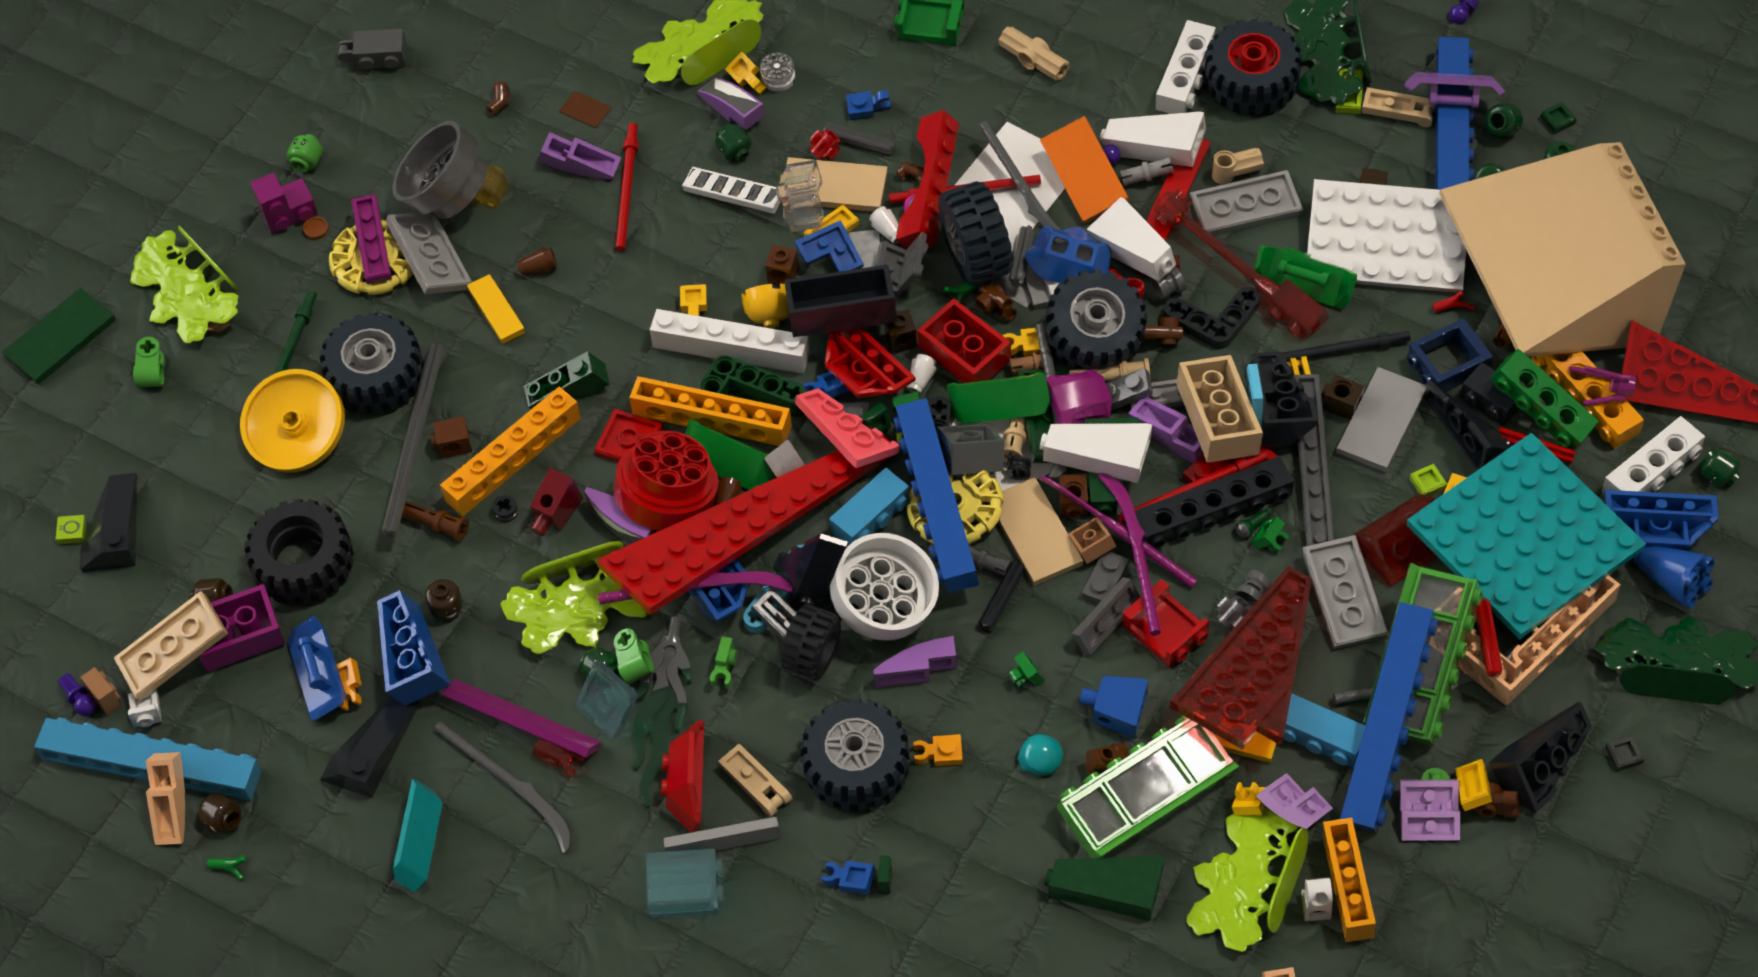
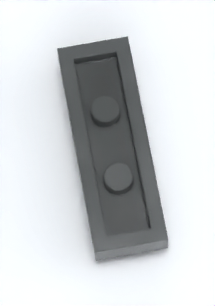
[1072,577,1141,655]

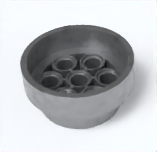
[392,121,487,219]

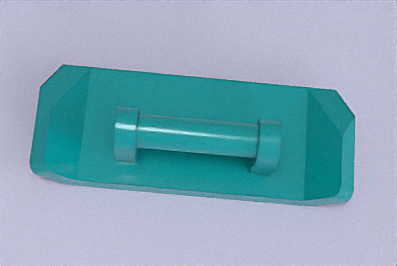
[393,779,443,892]

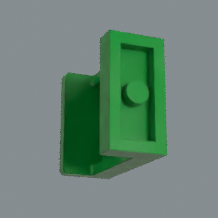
[894,0,965,46]

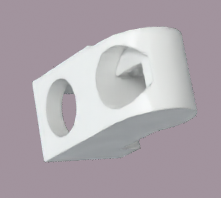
[1301,878,1333,921]

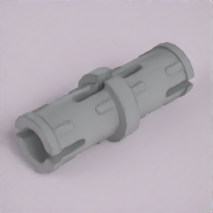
[1120,156,1174,186]

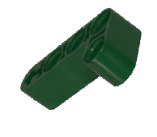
[700,355,806,417]

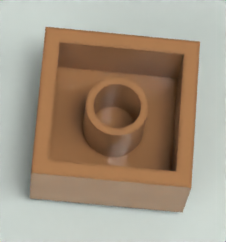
[1068,517,1116,564]
[80,667,121,716]

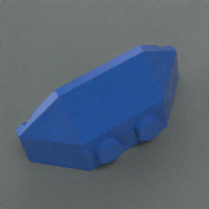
[1604,490,1719,548]
[688,559,750,623]

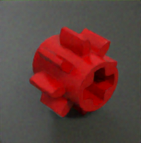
[809,129,840,160]

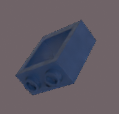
[1407,318,1493,392]

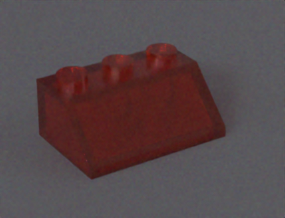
[1354,494,1437,586]

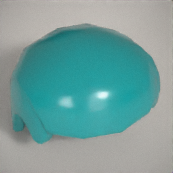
[1017,734,1064,777]

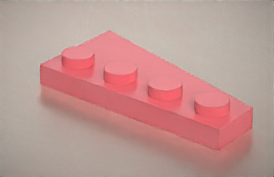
[795,388,900,468]

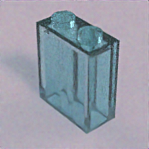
[646,848,724,918]

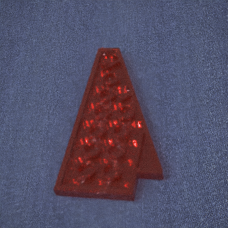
[1169,566,1312,749]

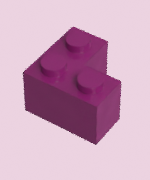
[250,173,318,234]

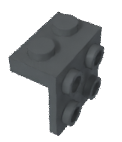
[874,232,928,298]

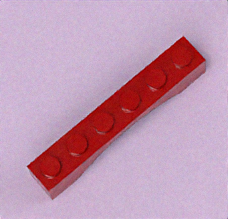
[896,109,959,249]

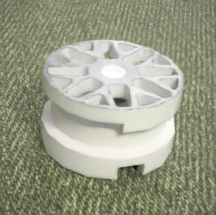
[760,52,795,92]

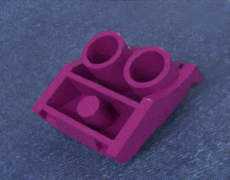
[1046,369,1112,424]

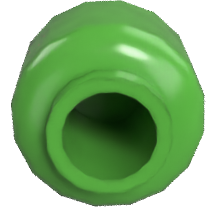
[286,134,323,173]

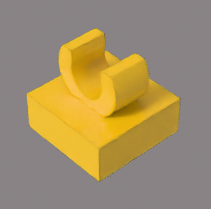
[1232,782,1266,815]

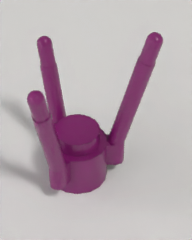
[1569,366,1635,406]

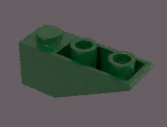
[524,351,610,409]

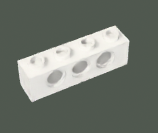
[1156,20,1216,114]
[1602,416,1705,493]

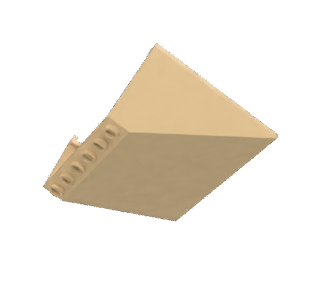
[1439,142,1686,356]

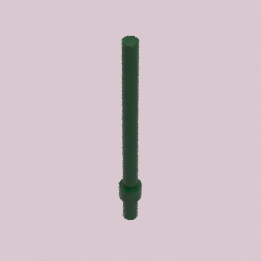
[273,290,317,374]

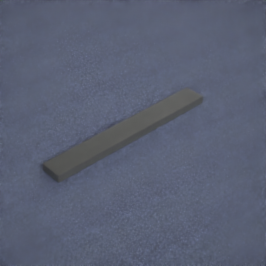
[1293,374,1334,546]

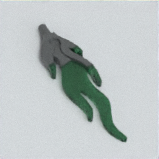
[632,616,692,808]

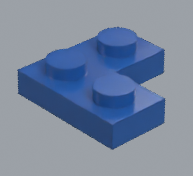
[794,220,864,272]

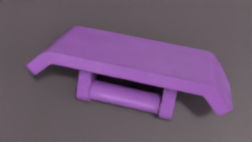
[1404,72,1506,108]

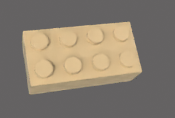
[1176,355,1263,463]

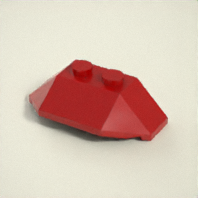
[825,327,916,398]
[661,720,704,833]

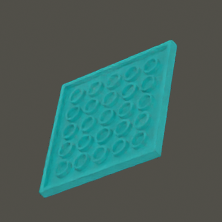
[1406,433,1646,640]

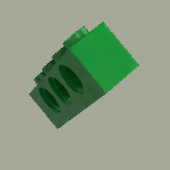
[1489,348,1599,449]

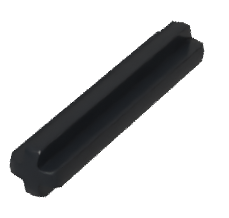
[979,561,1025,632]

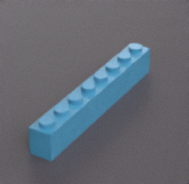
[34,718,262,801]

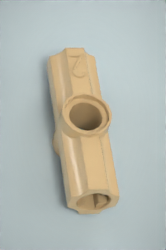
[999,27,1069,81]

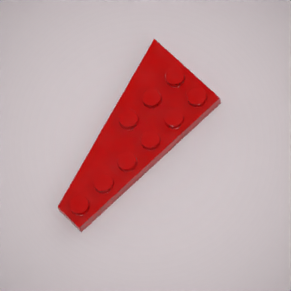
[1621,320,1758,423]

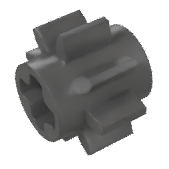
[1217,595,1251,630]

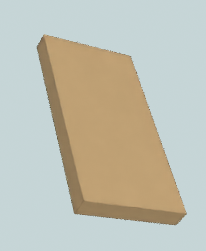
[781,157,888,212]
[987,477,1083,586]
[114,591,228,701]

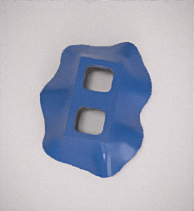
[1025,226,1111,284]

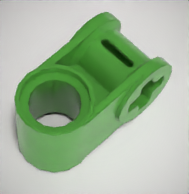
[133,337,165,388]
[614,628,654,684]

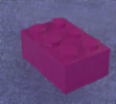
[199,584,285,672]

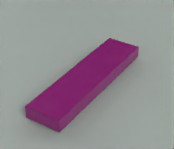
[351,194,392,285]

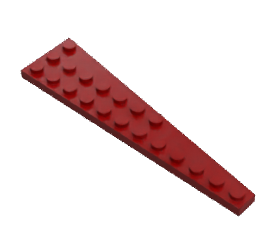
[597,434,894,615]

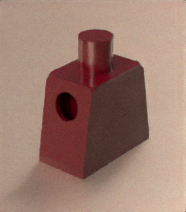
[530,468,584,537]

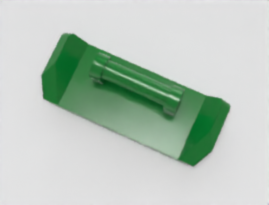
[1253,245,1357,309]
[947,372,1050,424]
[685,419,775,490]

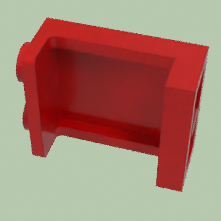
[1122,579,1210,668]

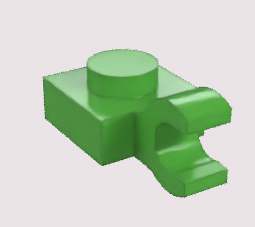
[710,636,738,689]

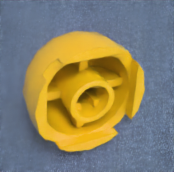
[741,284,790,328]

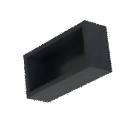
[784,264,898,337]

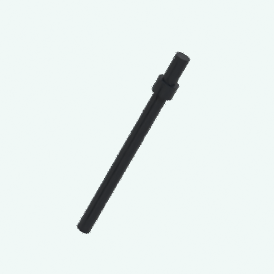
[1280,330,1411,362]

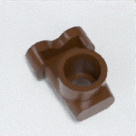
[975,283,1017,321]
[1142,317,1183,345]
[1085,743,1134,775]
[1474,783,1520,818]

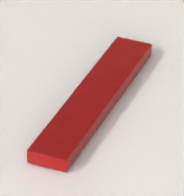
[1146,139,1211,241]

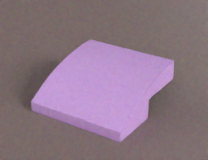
[1256,773,1333,829]
[1399,779,1460,841]

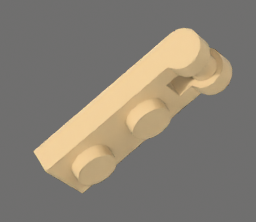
[1362,87,1436,127]
[718,744,792,817]

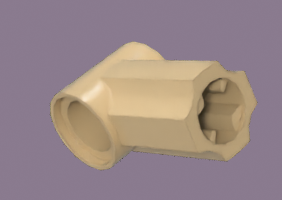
[1211,148,1264,184]

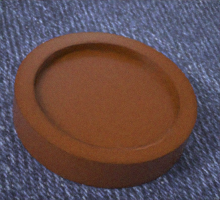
[303,216,329,240]

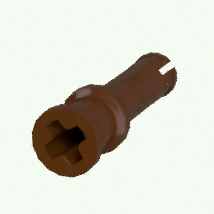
[402,501,469,541]

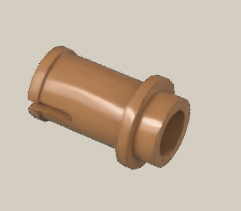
[1010,353,1044,375]

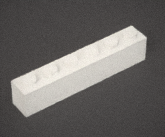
[650,309,810,374]

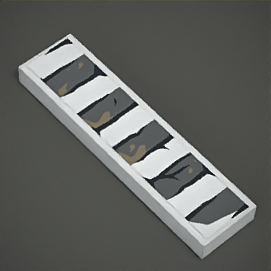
[682,167,785,214]

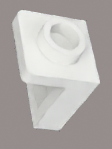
[128,689,162,728]

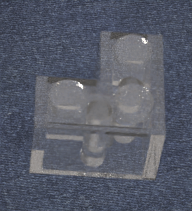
[776,160,824,232]

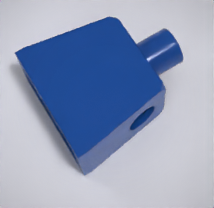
[1079,676,1148,739]

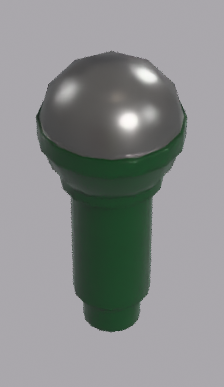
[1235,509,1271,538]

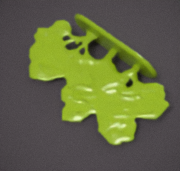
[633,0,764,85]
[130,226,239,343]
[500,541,648,654]
[1186,805,1308,952]

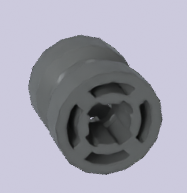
[1150,267,1186,301]
[1234,570,1272,609]

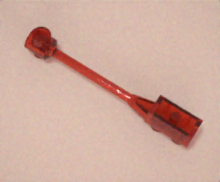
[1154,189,1329,338]

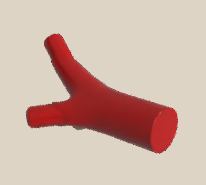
[1432,291,1475,313]

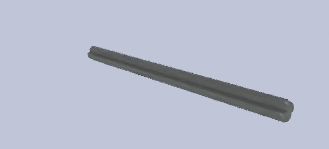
[382,343,443,537]

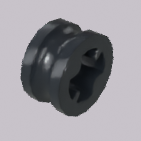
[1007,456,1031,480]
[492,495,518,523]

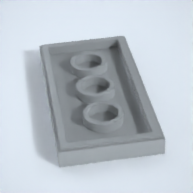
[1190,170,1303,238]
[386,213,472,294]
[1336,367,1426,472]
[1302,535,1388,650]

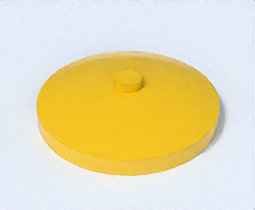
[240,369,345,473]

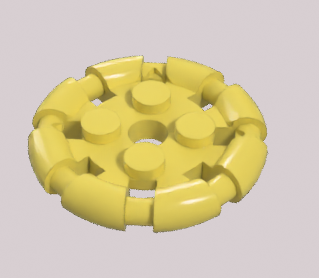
[329,220,413,295]
[907,470,1004,544]

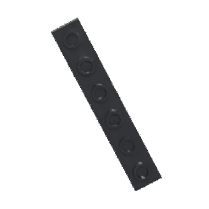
[1135,456,1294,549]

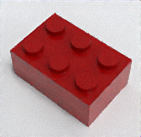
[917,298,1011,383]

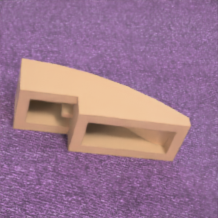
[146,752,185,845]

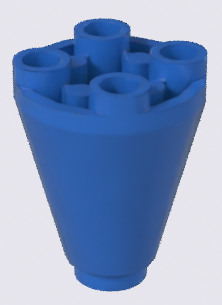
[1633,546,1715,609]

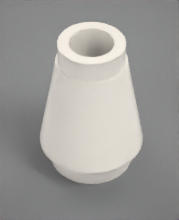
[869,206,899,244]
[906,354,936,395]

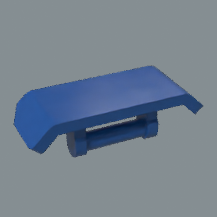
[288,616,346,721]

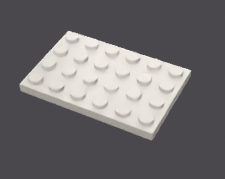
[1307,179,1466,293]

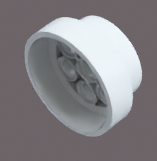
[830,533,939,640]

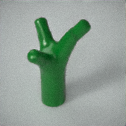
[943,282,980,303]
[207,855,246,881]

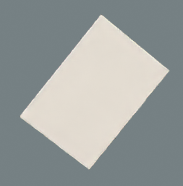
[955,122,1065,253]

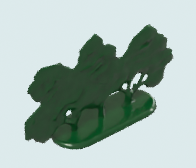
[1284,0,1372,104]
[1594,615,1758,704]

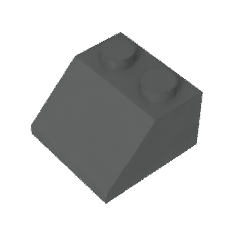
[937,424,1004,477]

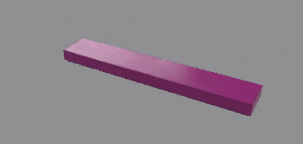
[441,679,601,758]

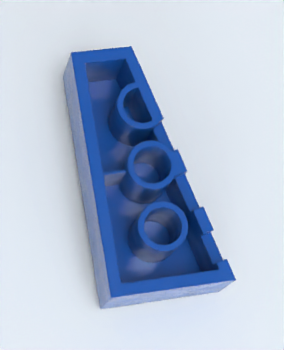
[377,590,451,706]

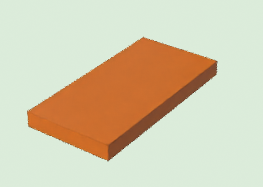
[1040,116,1130,225]

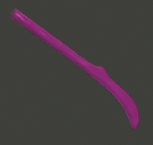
[1098,473,1161,636]
[1039,475,1198,589]
[598,571,793,605]

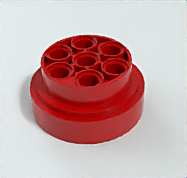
[613,431,718,531]

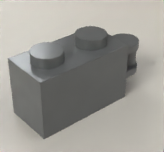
[338,29,407,70]

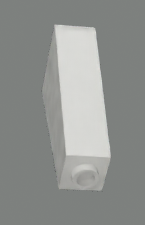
[1100,112,1206,167]
[1086,197,1176,281]
[1040,423,1152,483]

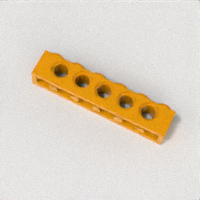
[1531,352,1644,449]
[629,376,792,446]
[440,386,581,517]

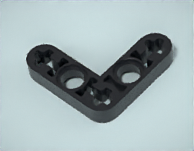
[1164,287,1260,349]

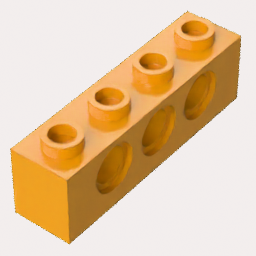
[1322,817,1376,942]

